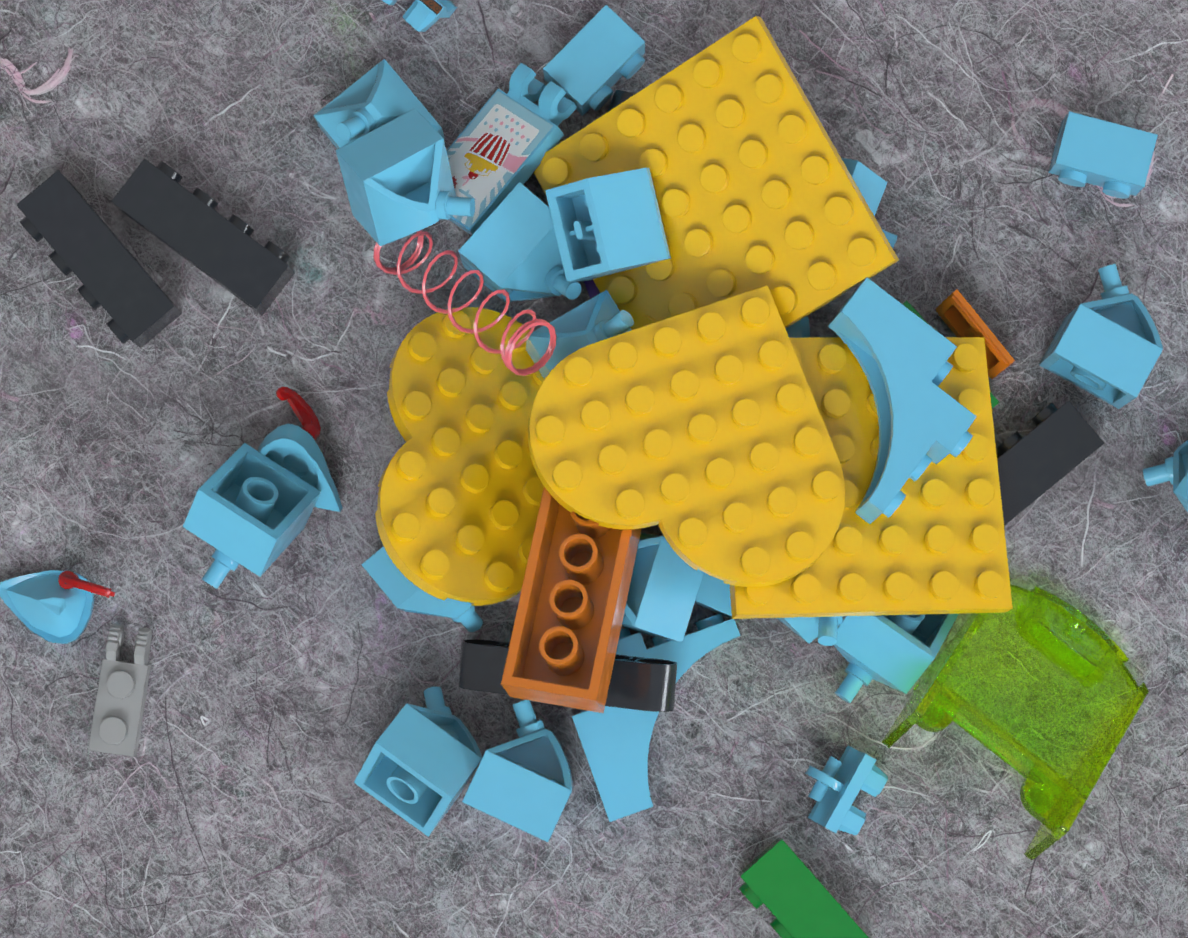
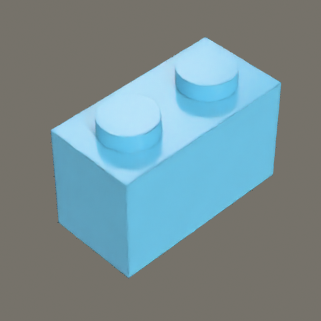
[543,5,645,116]
[1048,111,1158,199]

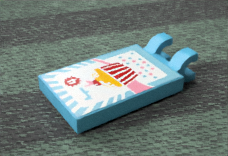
[446,63,577,235]

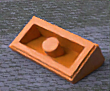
[936,289,1015,379]

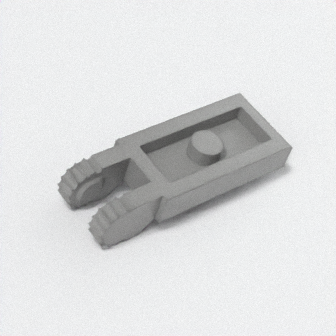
[88,623,152,757]

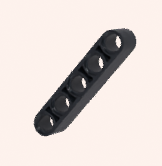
[459,639,677,712]

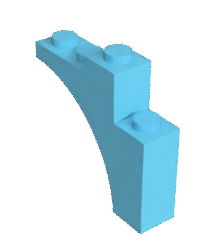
[828,278,977,524]
[572,614,740,822]

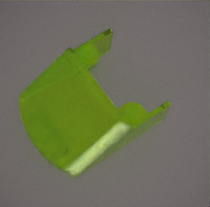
[882,578,1149,861]

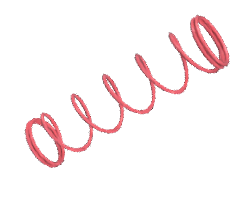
[374,230,557,376]

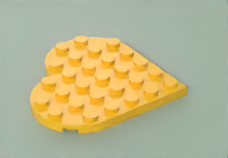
[528,285,846,587]
[375,307,544,606]

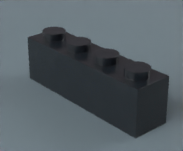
[111,158,295,316]
[17,170,182,348]
[996,401,1104,526]

